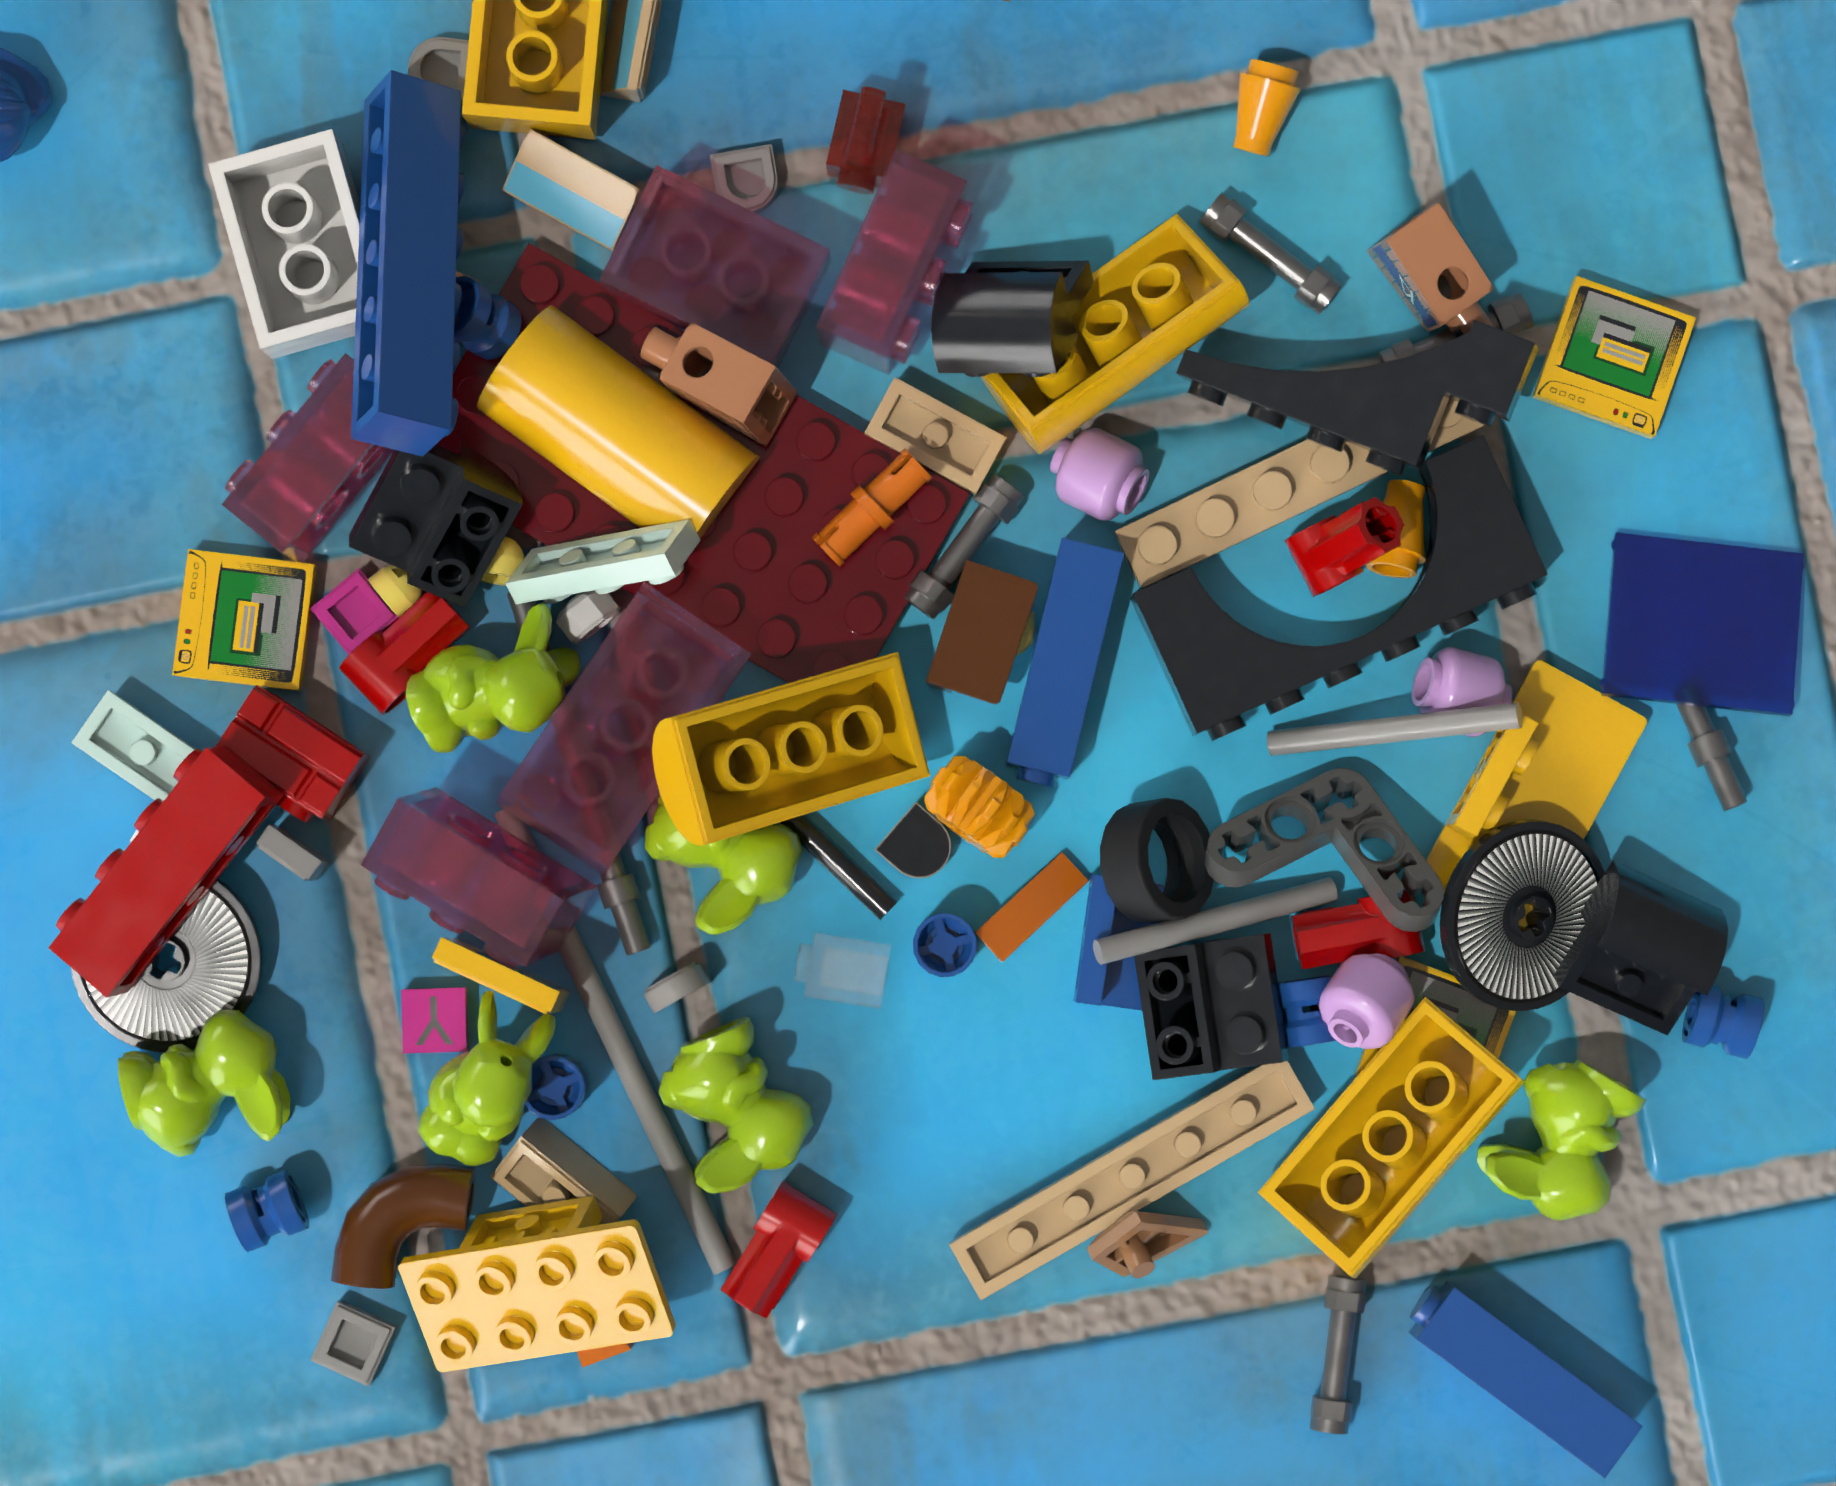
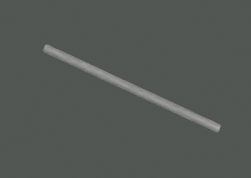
[494,804,736,1275]

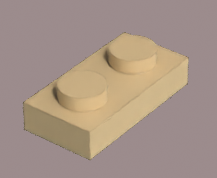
[864,377,1007,495]

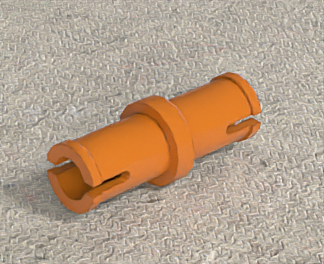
[812,448,933,566]

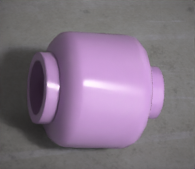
[1050,427,1150,521]
[1412,647,1512,737]
[1318,953,1415,1049]

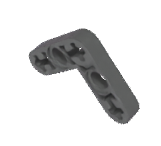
[1205,768,1444,932]

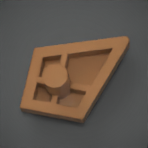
[1086,1210,1208,1278]

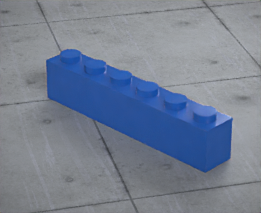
[351,70,467,457]

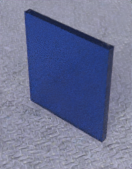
[1600,533,1805,717]

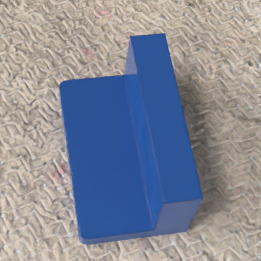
[1073,874,1164,1011]

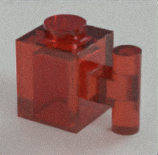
[826,87,906,194]

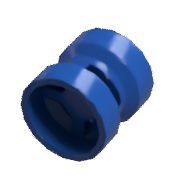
[454,276,522,360]
[913,913,977,977]
[1278,975,1336,1048]
[1682,985,1764,1059]
[525,1053,590,1120]
[225,1169,309,1252]

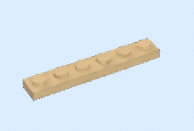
[1113,399,1485,590]
[949,1061,1315,1300]

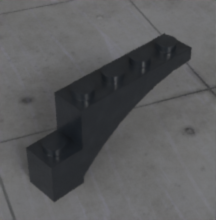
[1176,320,1539,475]

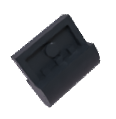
[931,260,1094,377]
[349,445,523,608]
[1554,860,1728,1036]
[1134,933,1289,1080]

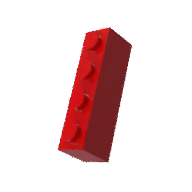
[48,746,284,998]

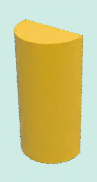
[980,214,1250,454]
[477,305,760,538]
[652,652,930,846]
[1258,997,1525,1279]

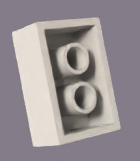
[208,129,360,359]

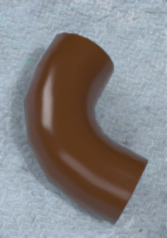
[331,1164,476,1289]

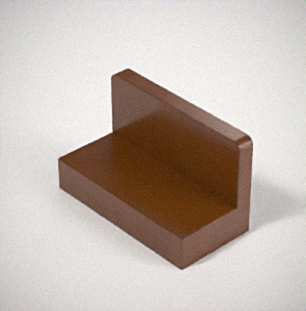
[926,560,1038,705]

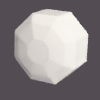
[556,590,620,645]

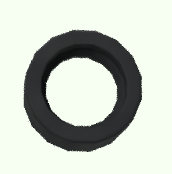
[1100,798,1214,923]

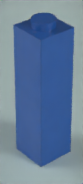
[1006,538,1124,788]
[1409,1281,1643,1478]

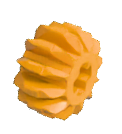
[924,756,1035,858]

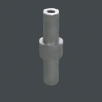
[1672,685,1748,812]

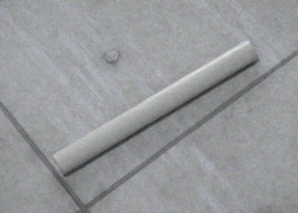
[1267,702,1523,756]
[1093,877,1338,965]

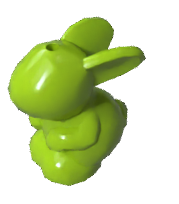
[406,603,581,753]
[644,796,803,935]
[418,990,555,1166]
[118,1009,290,1157]
[658,1016,814,1194]
[1477,1059,1646,1221]

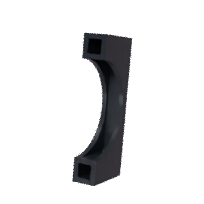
[1130,435,1548,741]

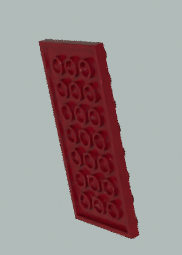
[436,243,970,683]

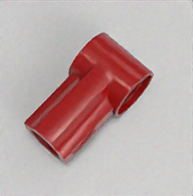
[1285,497,1405,597]
[339,592,471,716]
[1291,890,1425,969]
[720,1180,837,1319]

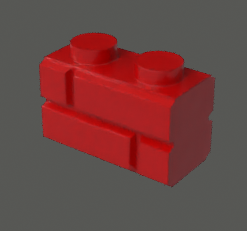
[216,685,371,823]

